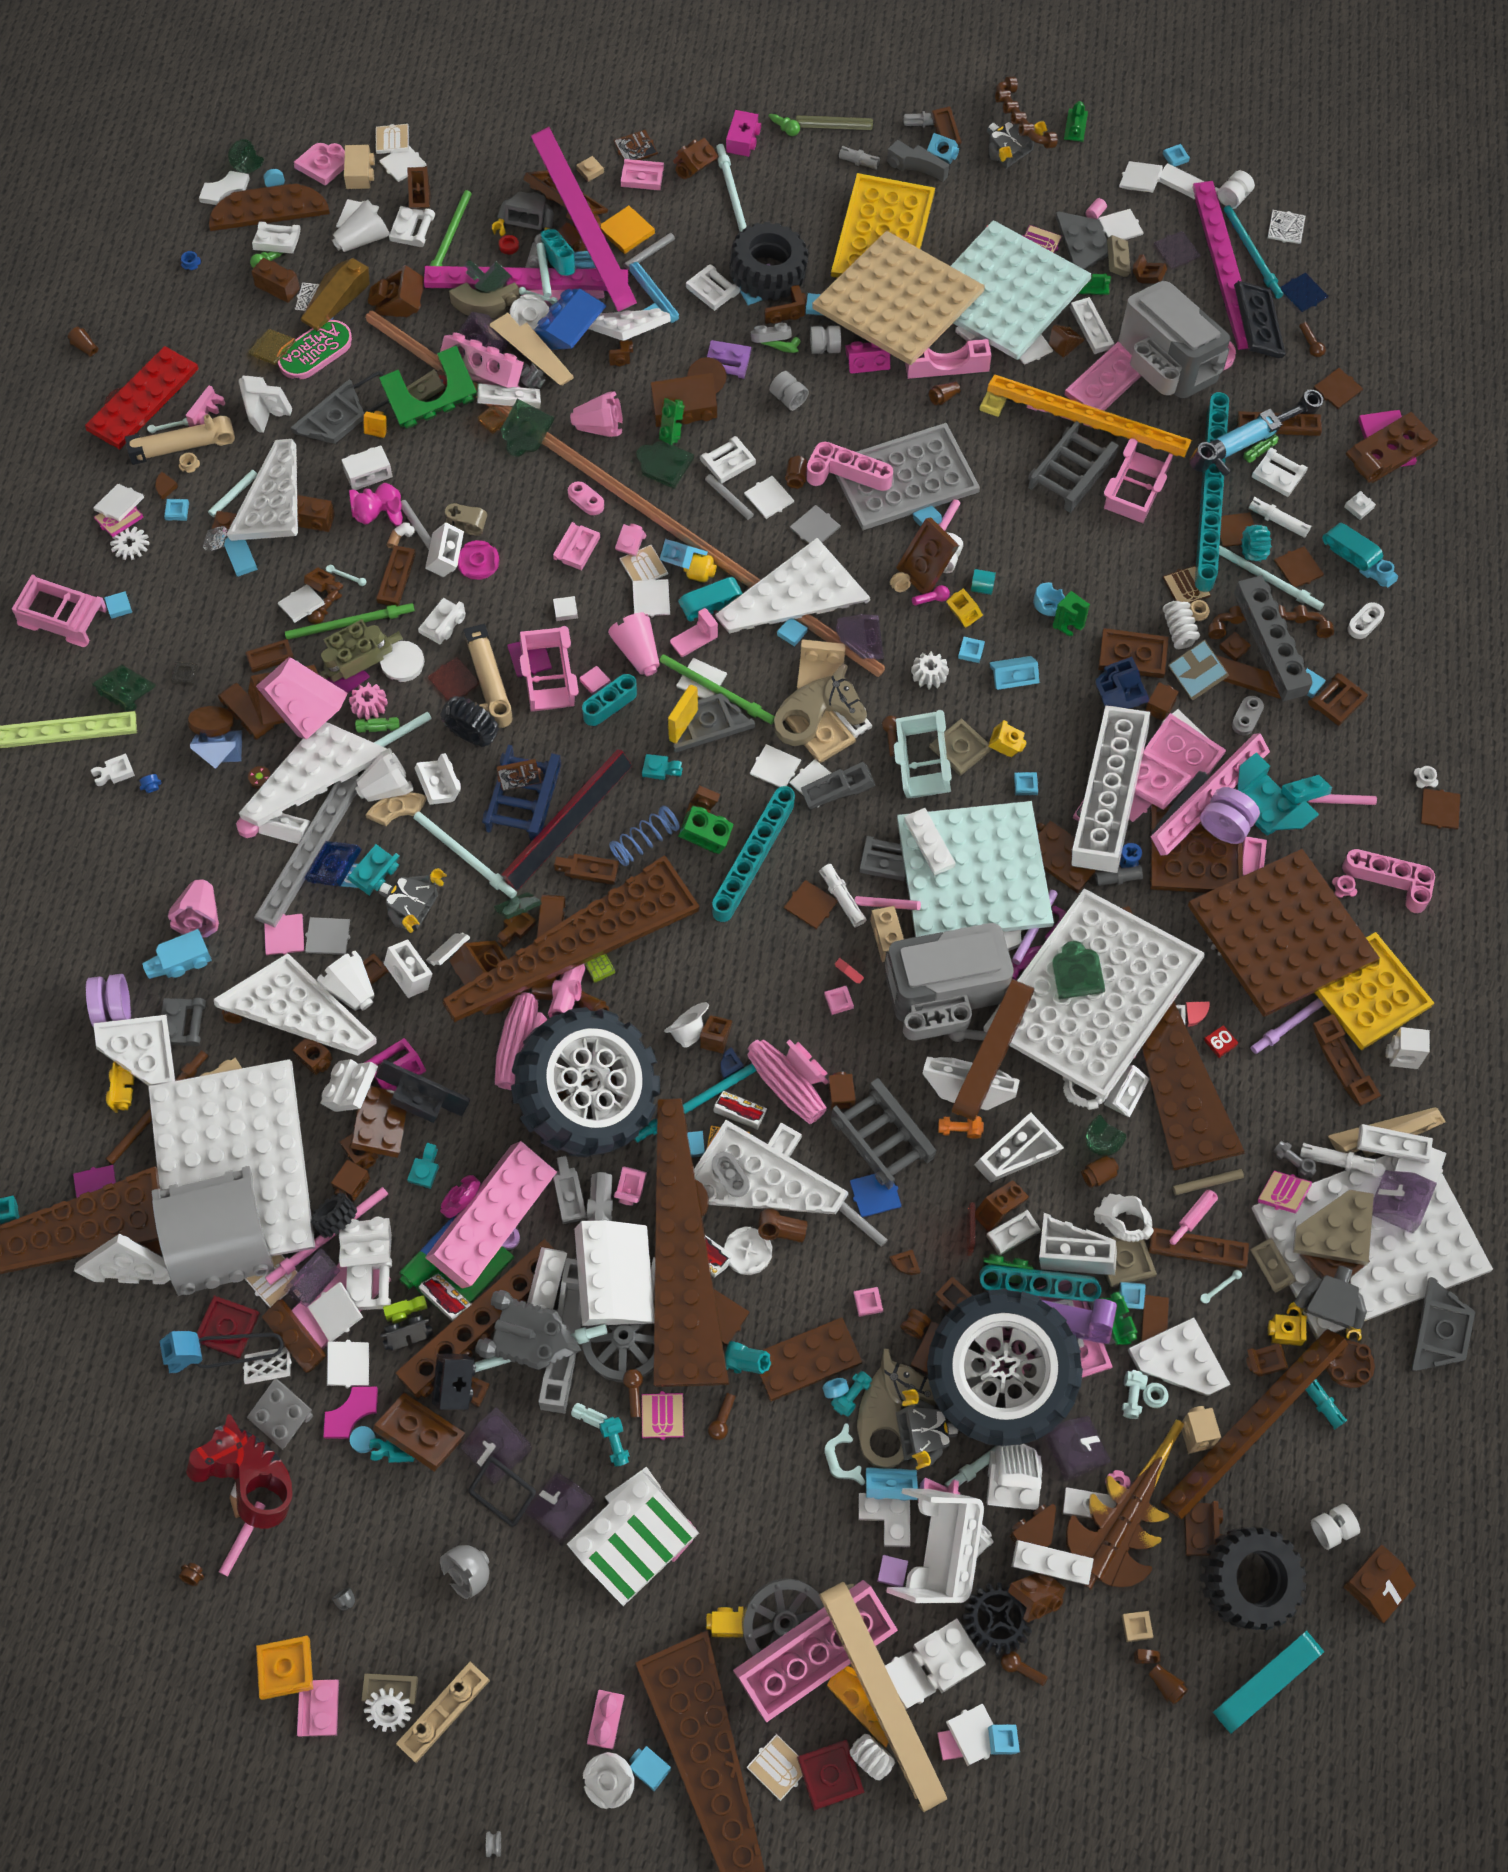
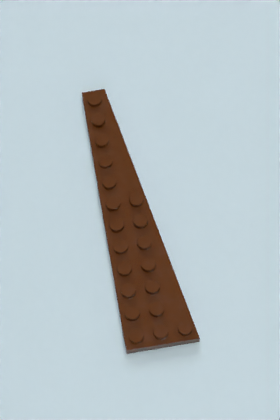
[1122,906,1245,1171]
[654,1098,730,1387]
[635,1631,765,1872]

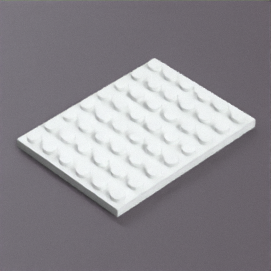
[984,889,1204,1100]
[149,1060,315,1257]
[1252,1155,1493,1340]

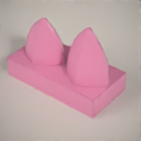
[587,1690,625,1750]

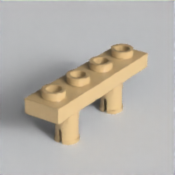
[396,1662,490,1763]

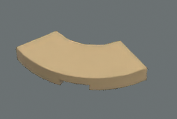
[366,792,427,826]

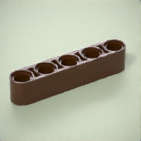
[532,895,566,1000]

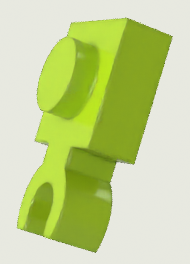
[383,1295,427,1323]

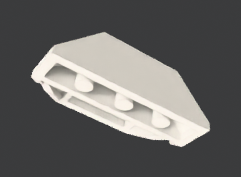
[923,1057,1020,1110]

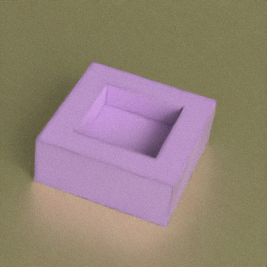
[877,1555,908,1587]

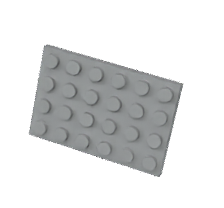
[836,423,980,530]

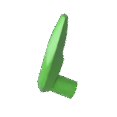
[761,337,801,353]

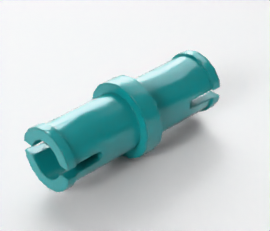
[1305,1379,1347,1430]

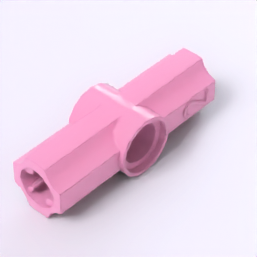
[548,964,585,1018]

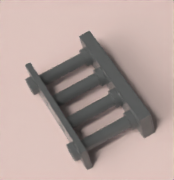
[1028,421,1119,513]
[831,1078,937,1189]

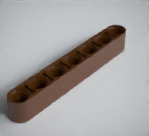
[952,979,1035,1121]

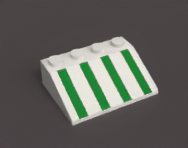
[567,1472,699,1606]

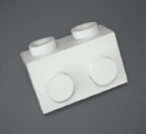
[415,753,461,805]

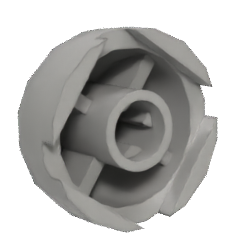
[440,1545,489,1599]

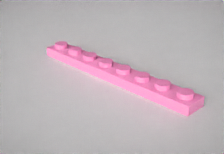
[1151,733,1270,855]

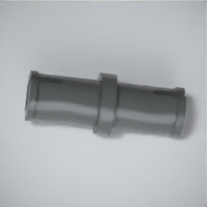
[1095,865,1143,886]

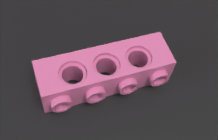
[440,333,524,388]

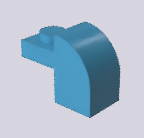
[160,1331,202,1373]

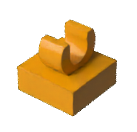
[364,411,387,438]

